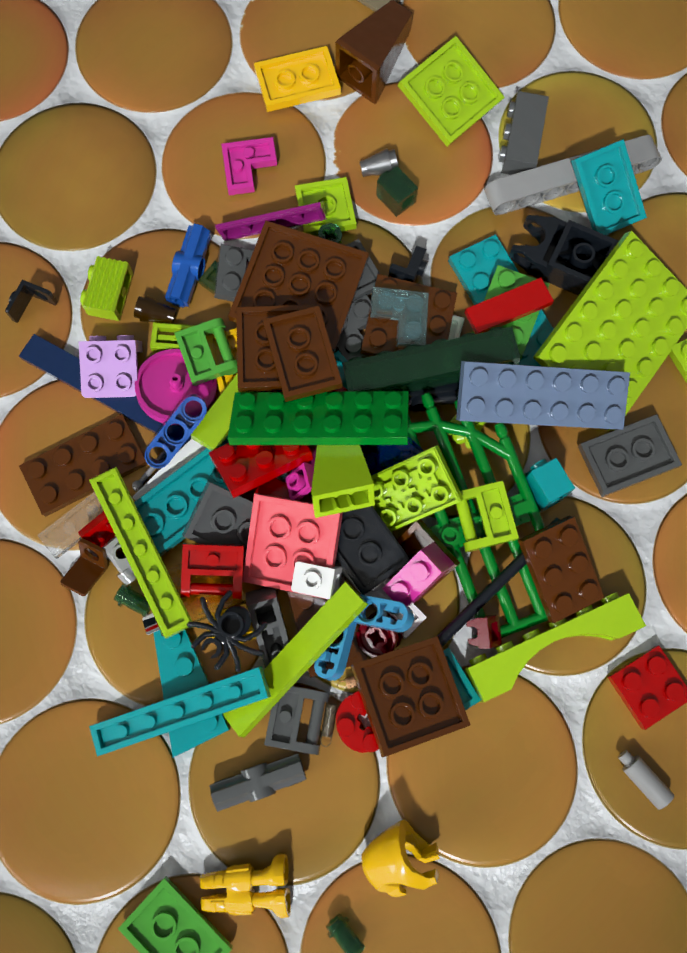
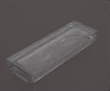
[37,491,104,559]

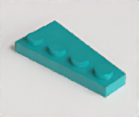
[153,629,230,757]

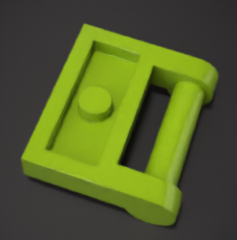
[456,481,519,552]

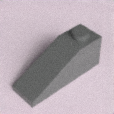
[246,587,290,668]

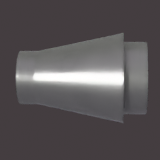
[359,148,399,177]

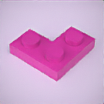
[221,137,277,195]

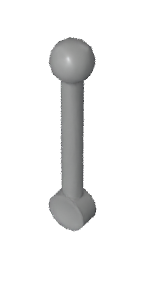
[132,449,167,491]

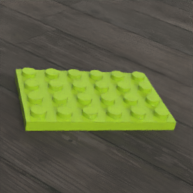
[533,231,687,431]

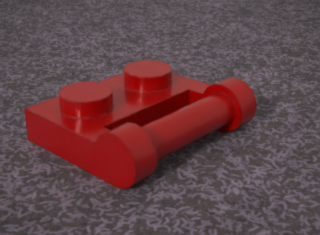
[181,543,244,599]

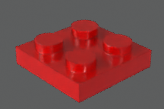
[608,645,687,730]

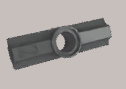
[209,753,307,812]

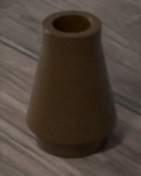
[134,295,177,324]

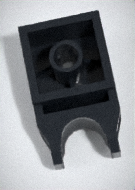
[509,215,619,296]

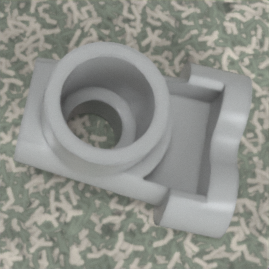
[102,536,136,586]

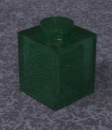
[376,166,418,217]

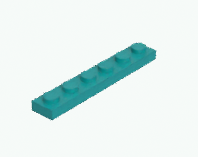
[89,667,271,756]

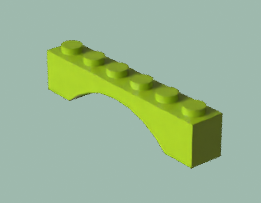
[464,592,646,703]

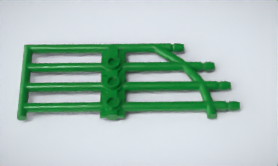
[408,393,548,648]

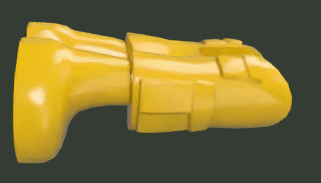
[200,854,291,918]

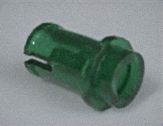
[114,585,151,617]
[326,914,365,953]

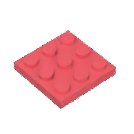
[242,493,343,599]

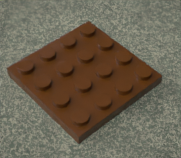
[228,220,369,354]

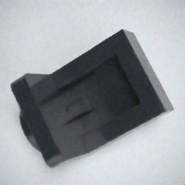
[388,245,429,283]

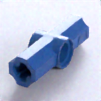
[165,224,212,308]

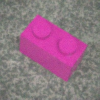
[382,542,454,607]

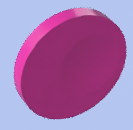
[135,349,217,425]

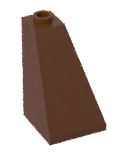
[335,0,413,104]

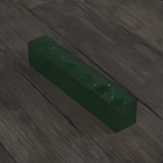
[342,327,521,392]

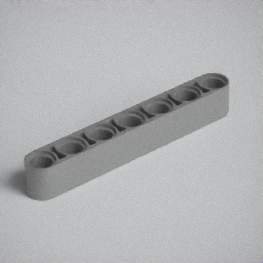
[484,135,662,215]

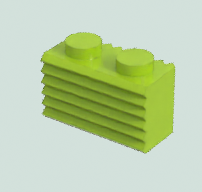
[80,256,133,321]

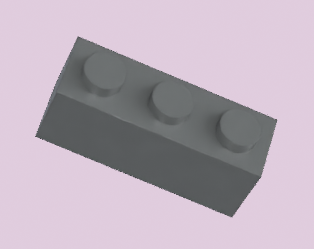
[499,91,549,175]

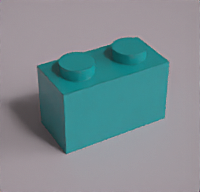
[525,458,575,513]

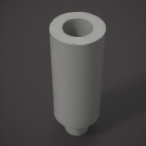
[618,750,675,810]

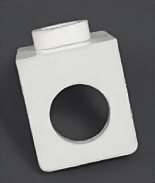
[291,561,343,599]

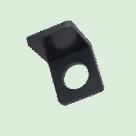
[5,280,58,323]

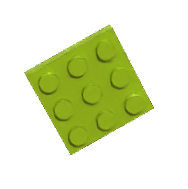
[397,36,505,147]

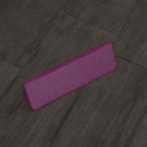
[215,201,326,241]

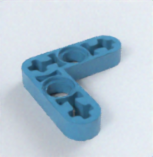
[314,594,414,681]

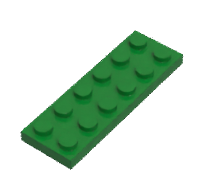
[227,391,409,445]

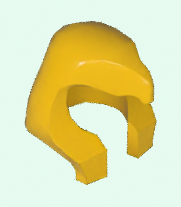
[361,819,440,897]

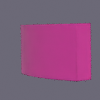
[285,445,316,500]

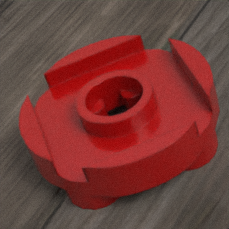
[336,691,379,753]

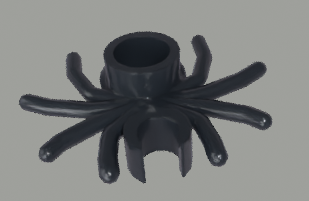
[187,590,268,672]

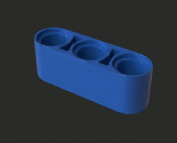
[144,394,207,469]

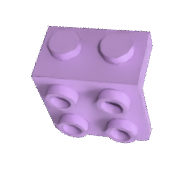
[79,335,143,398]

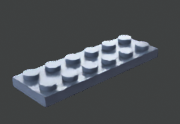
[456,361,630,430]

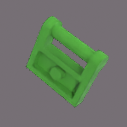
[174,318,237,386]

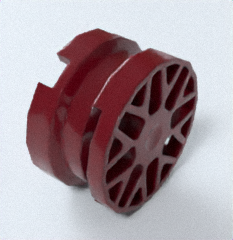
[356,612,404,657]

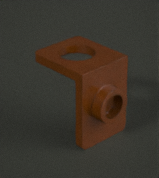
[60,538,108,596]

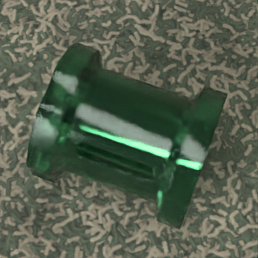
[318,223,342,244]

